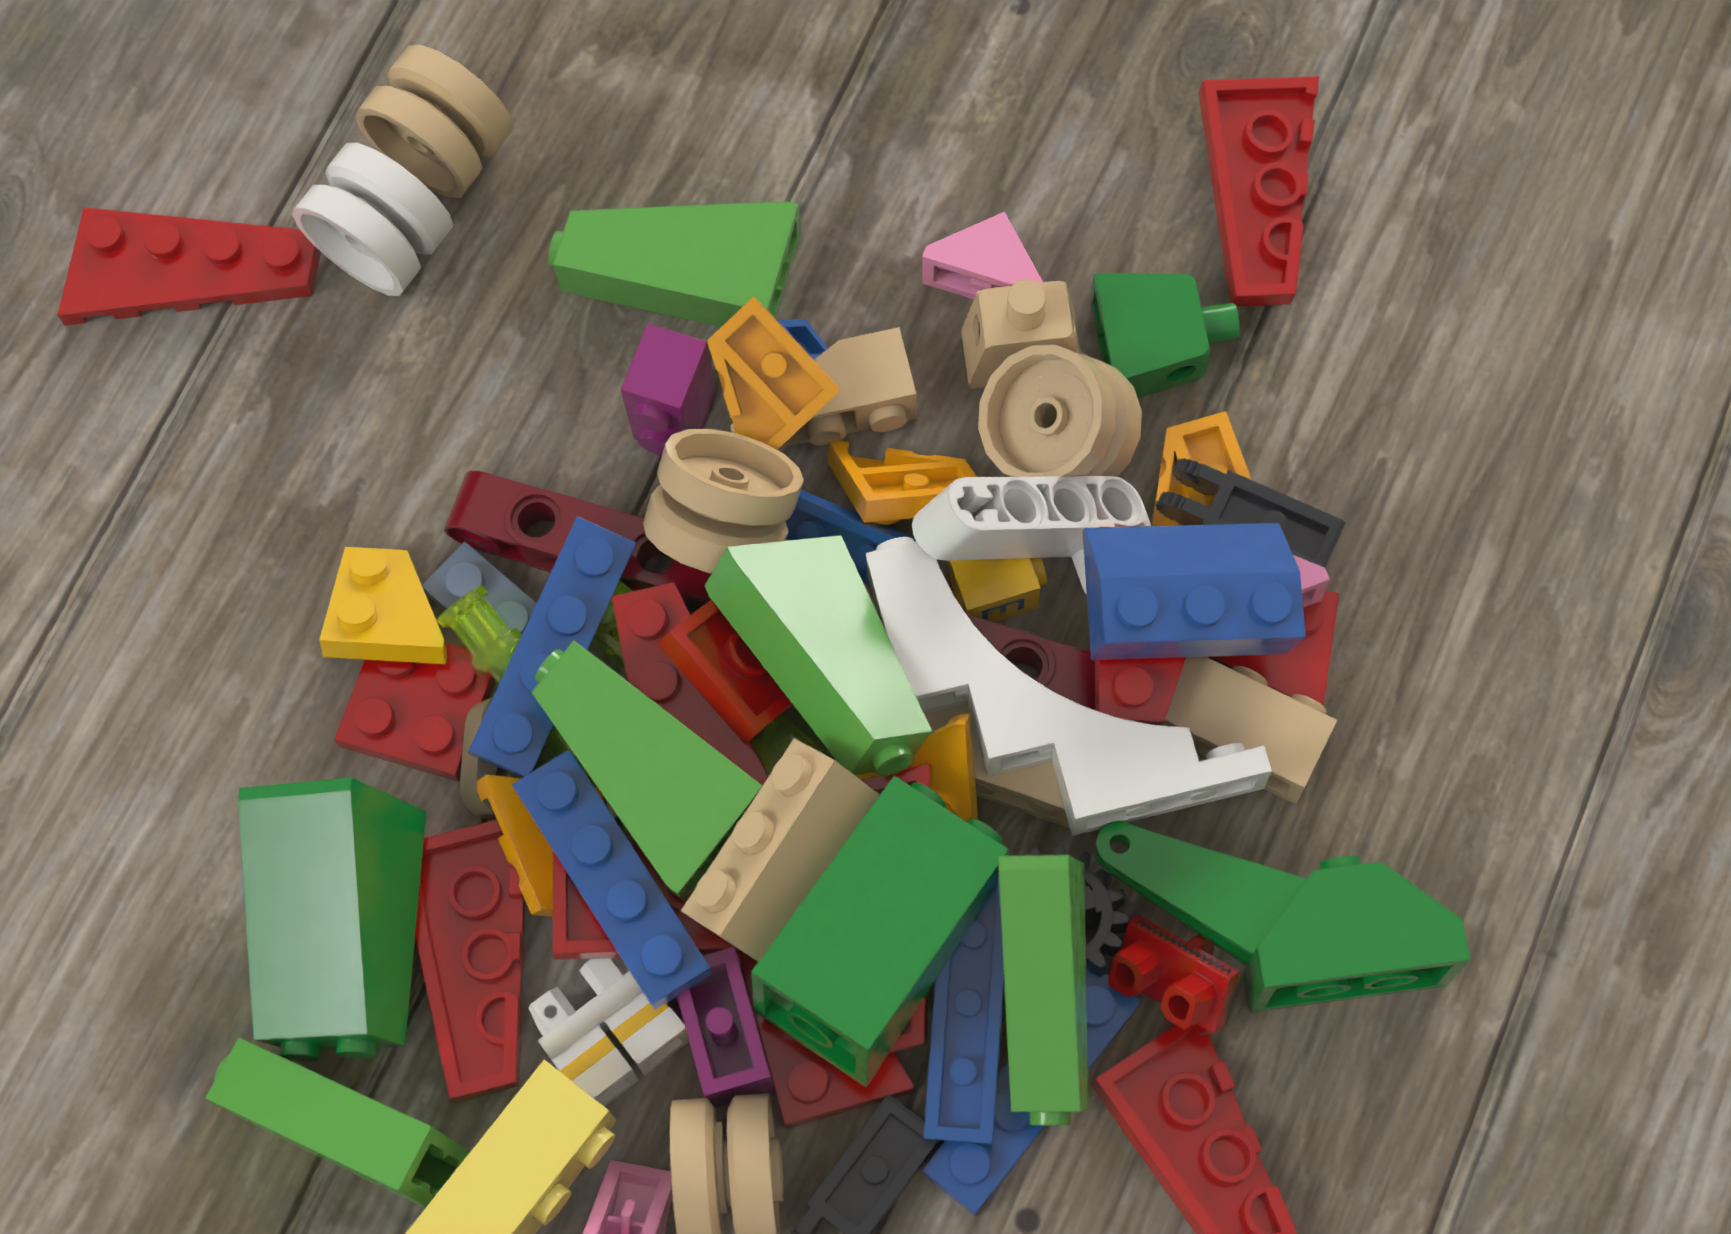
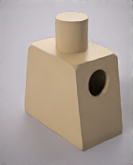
[961,279,1082,389]

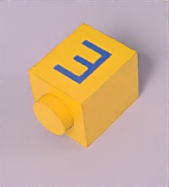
[947,558,1047,622]

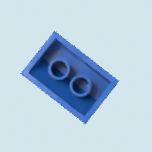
[1082,523,1306,660]

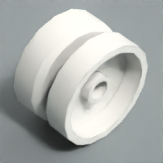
[292,143,454,296]

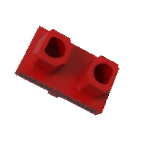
[1108,915,1240,1034]

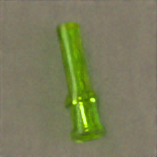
[437,585,577,759]

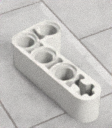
[912,476,1151,595]

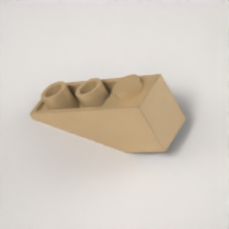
[730,327,917,452]

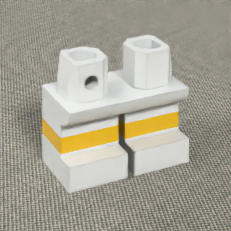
[528,958,689,1107]

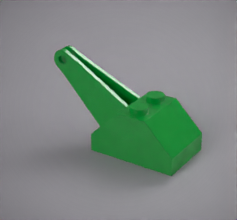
[1094,821,1471,1013]

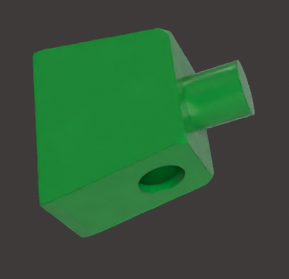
[1090,273,1240,399]

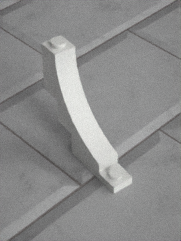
[866,537,1272,836]

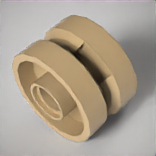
[355,45,514,198]
[978,344,1142,477]
[643,429,804,573]
[670,1093,784,1234]

